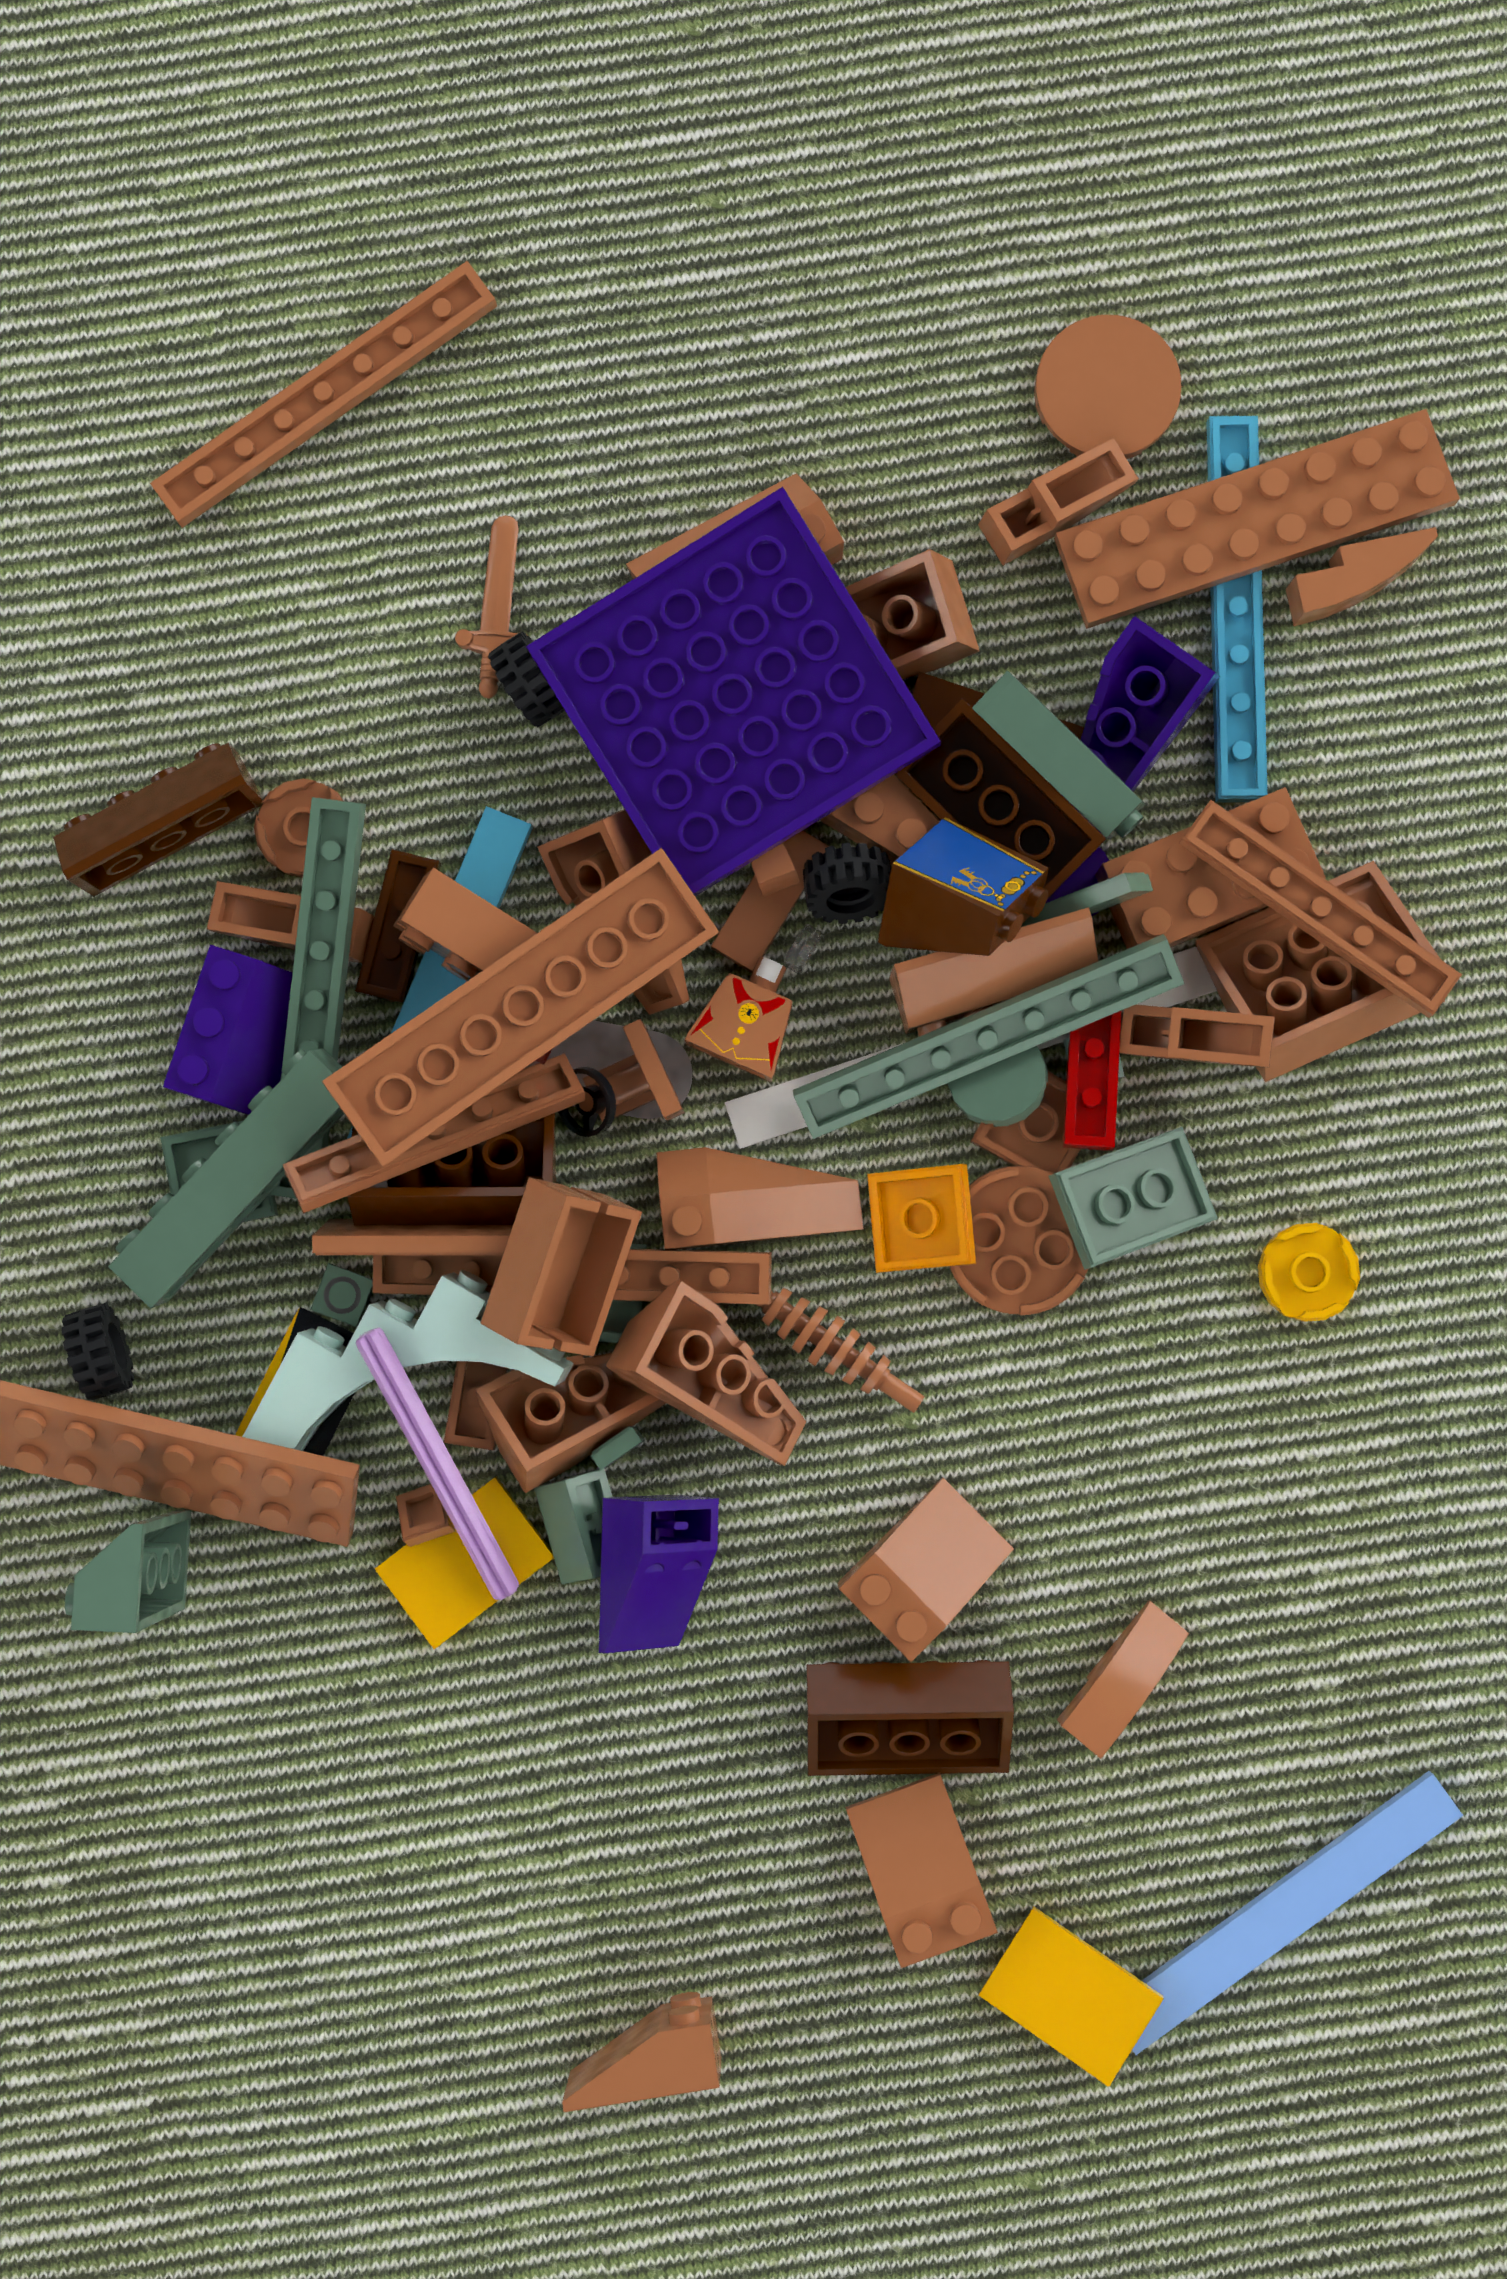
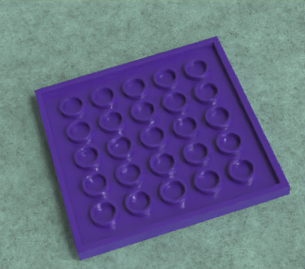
[526,487,941,896]

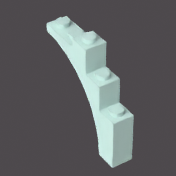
[242,1270,574,1451]

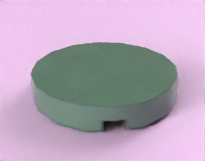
[948,1046,1048,1127]

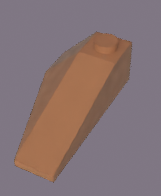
[605,1280,806,1466]
[476,1353,666,1493]

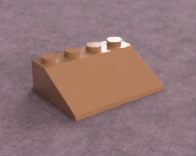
[1195,861,1445,1082]

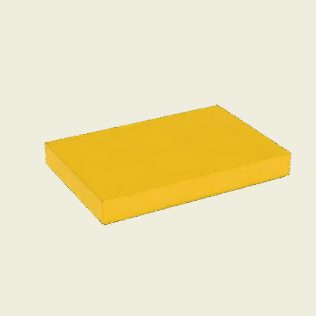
[375,1476,554,1649]
[979,1906,1164,2087]

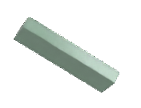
[1021,872,1153,927]

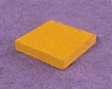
[867,1164,976,1273]

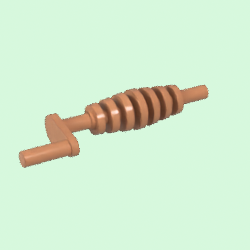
[715,1288,925,1413]

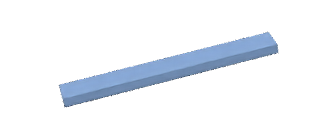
[1132,1771,1463,2055]

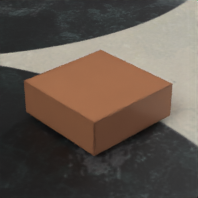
[396,1484,456,1547]

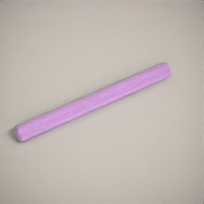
[356,1328,519,1600]

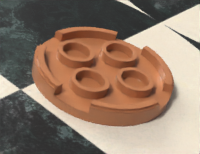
[1034,315,1181,459]
[949,1165,1088,1315]

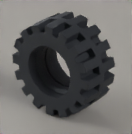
[488,631,564,728]
[803,843,891,924]
[62,1303,134,1400]

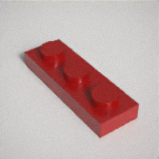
[1063,1011,1121,1151]

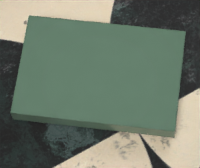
[1048,1127,1218,1270]

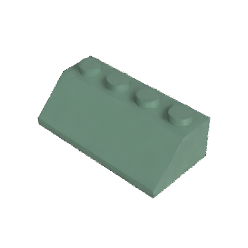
[65,1508,192,1633]

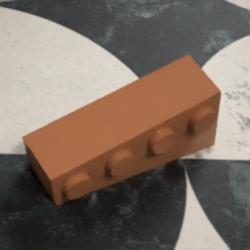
[820,774,940,865]

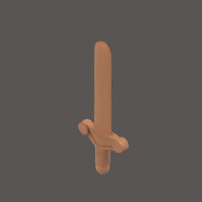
[455,515,528,699]

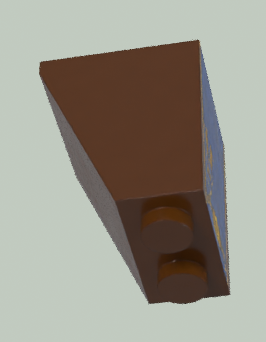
[878,817,1049,956]

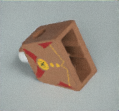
[685,956,793,1083]

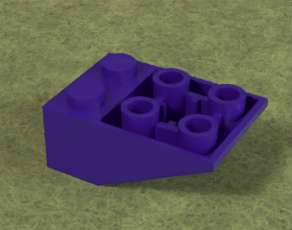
[599,1495,719,1654]

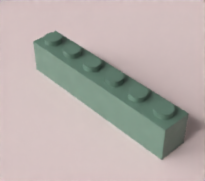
[108,1048,344,1309]

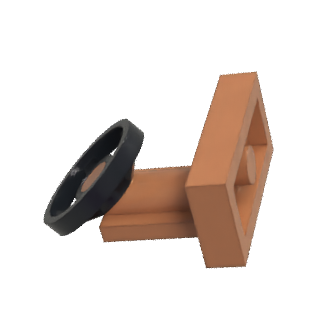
[558,1019,685,1137]

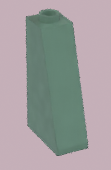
[972,670,1145,840]

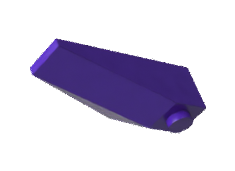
[1062,616,1220,833]

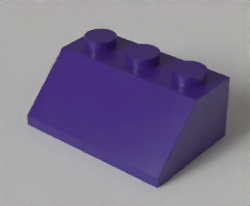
[163,945,292,1115]

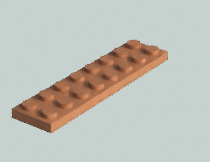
[1054,409,1460,629]
[322,848,719,1167]
[0,1380,360,1547]

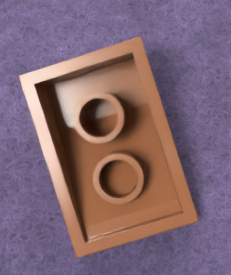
[845,549,980,679]
[837,1477,1014,1662]
[845,1773,998,1968]
[562,1992,721,2112]

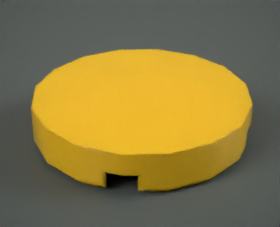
[1258,1223,1360,1322]

